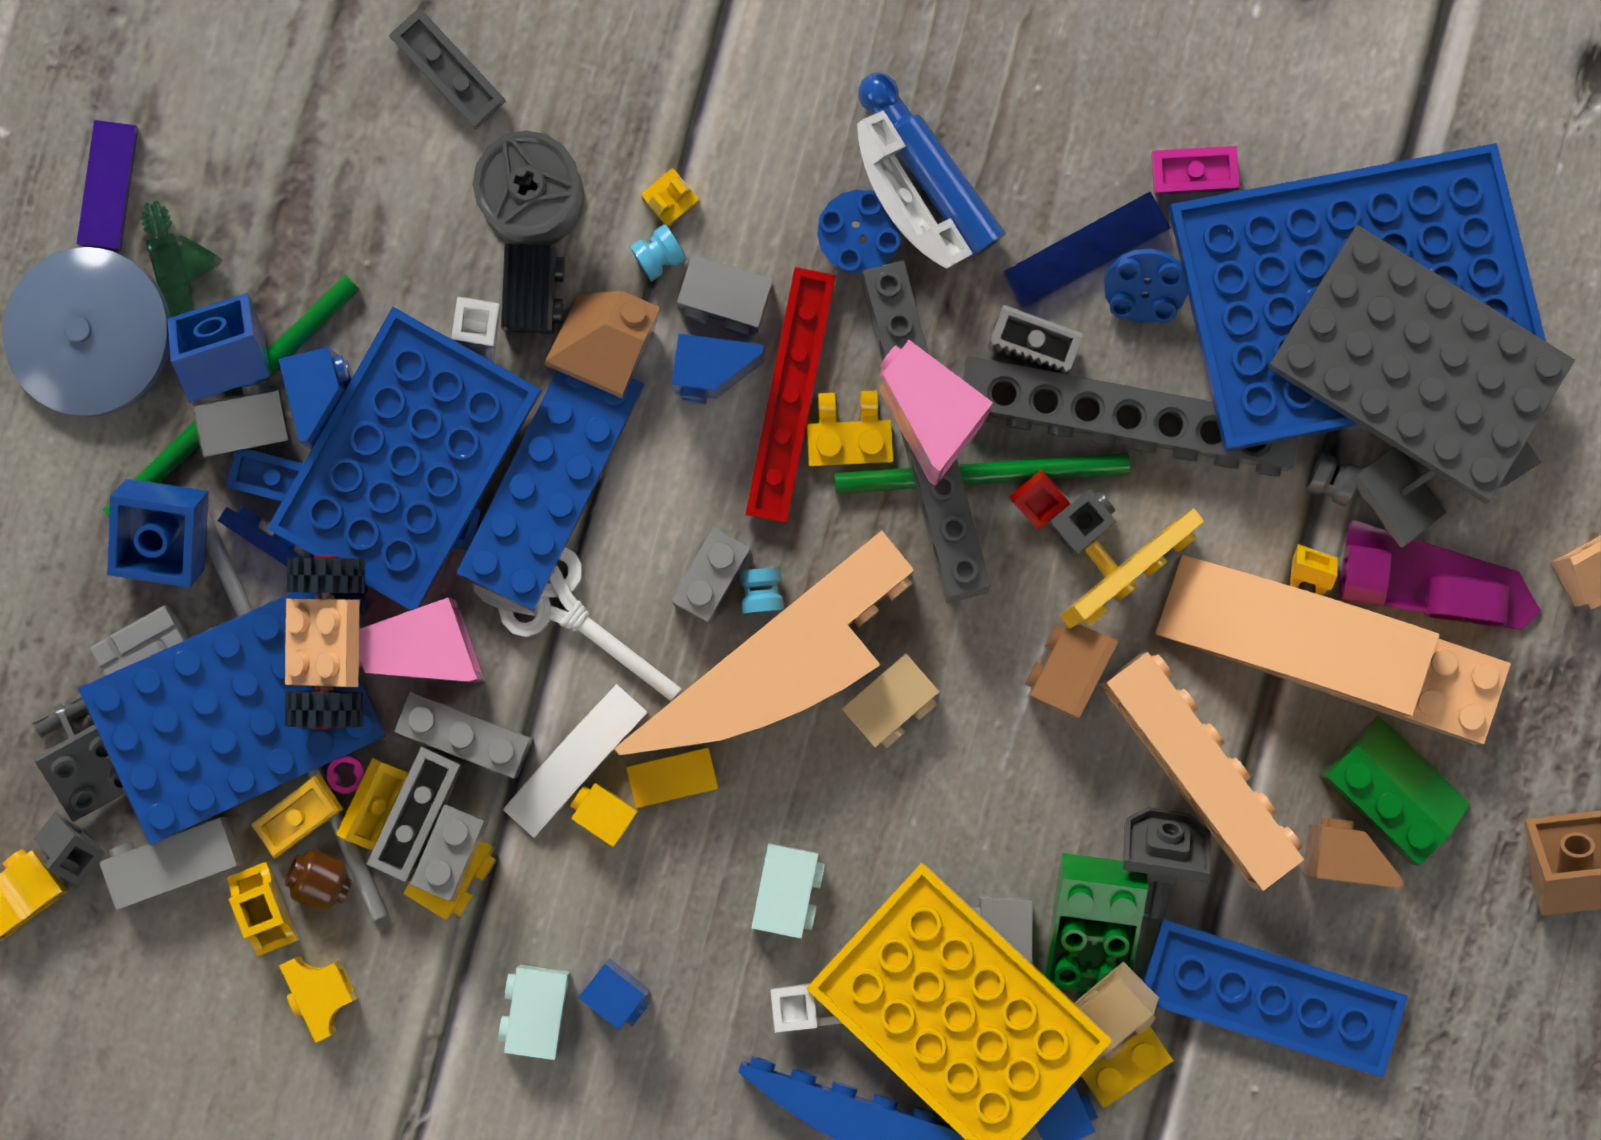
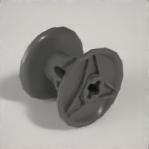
[473,130,585,245]

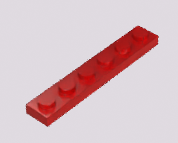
[745,267,836,524]

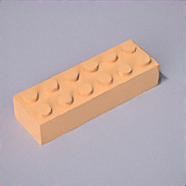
[1099,652,1304,891]

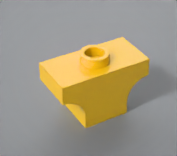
[226,861,299,957]
[279,955,358,1043]

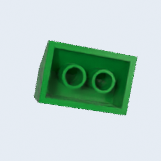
[1319,715,1470,866]

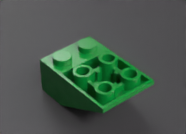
[1045,853,1148,993]

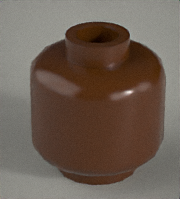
[285,849,352,911]

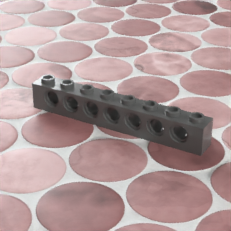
[861,260,991,604]
[962,356,1299,477]

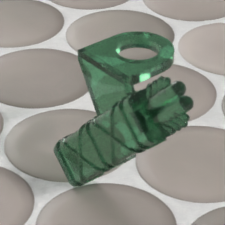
[140,201,222,318]

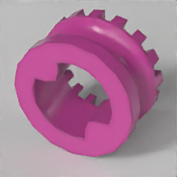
[326,756,366,794]

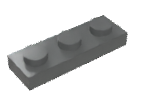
[388,7,506,130]

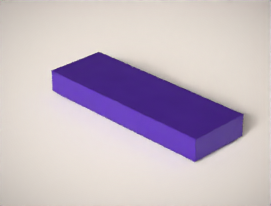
[76,120,139,251]

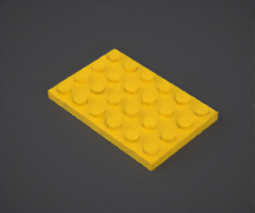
[806,862,1113,1140]

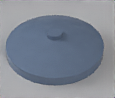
[3,247,171,417]

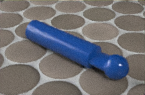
[858,72,1006,258]

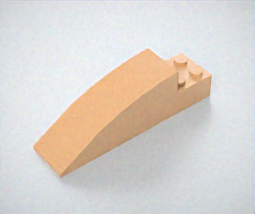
[614,530,914,755]
[1154,555,1511,744]

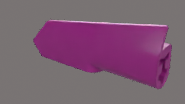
[1339,520,1541,630]

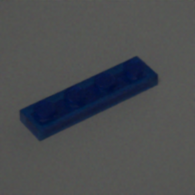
[1002,191,1171,310]
[217,506,373,616]

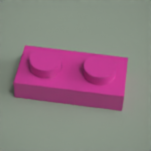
[1151,146,1240,195]

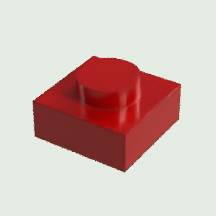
[1009,469,1071,531]

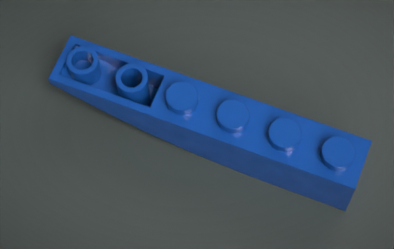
[738,1056,965,1140]

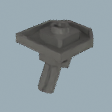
[1123,807,1211,920]

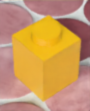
[570,783,639,847]

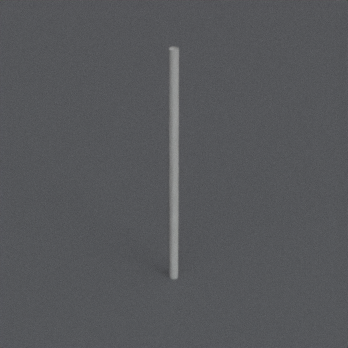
[206,511,389,921]

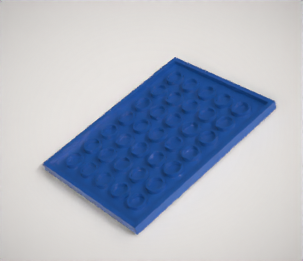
[1168,143,1546,452]

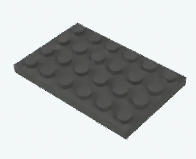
[1267,225,1575,504]

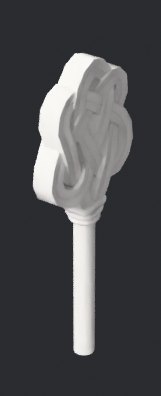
[473,547,682,702]

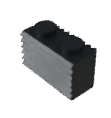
[501,243,565,334]

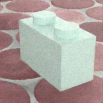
[751,843,825,939]
[498,965,570,1060]

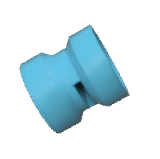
[629,224,687,282]
[738,568,784,614]

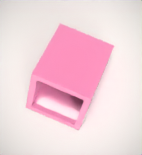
[879,340,993,486]
[359,597,485,683]

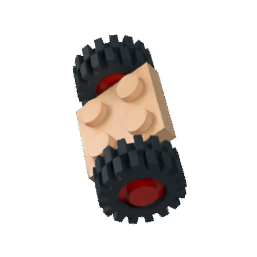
[285,556,365,729]

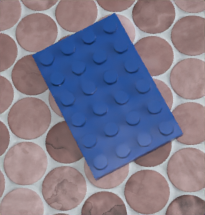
[267,307,542,610]
[78,592,386,845]

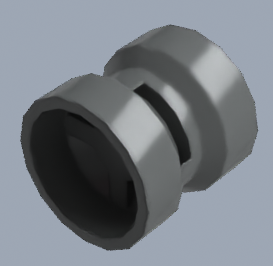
[1306,452,1362,507]

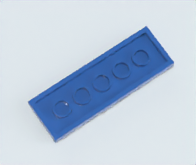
[456,371,644,612]
[1143,919,1408,1078]

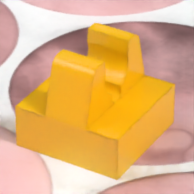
[640,168,700,228]
[1290,544,1338,596]

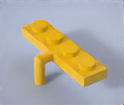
[1059,508,1204,629]

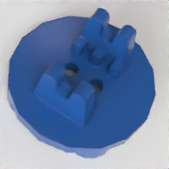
[817,190,901,275]
[1104,249,1188,323]

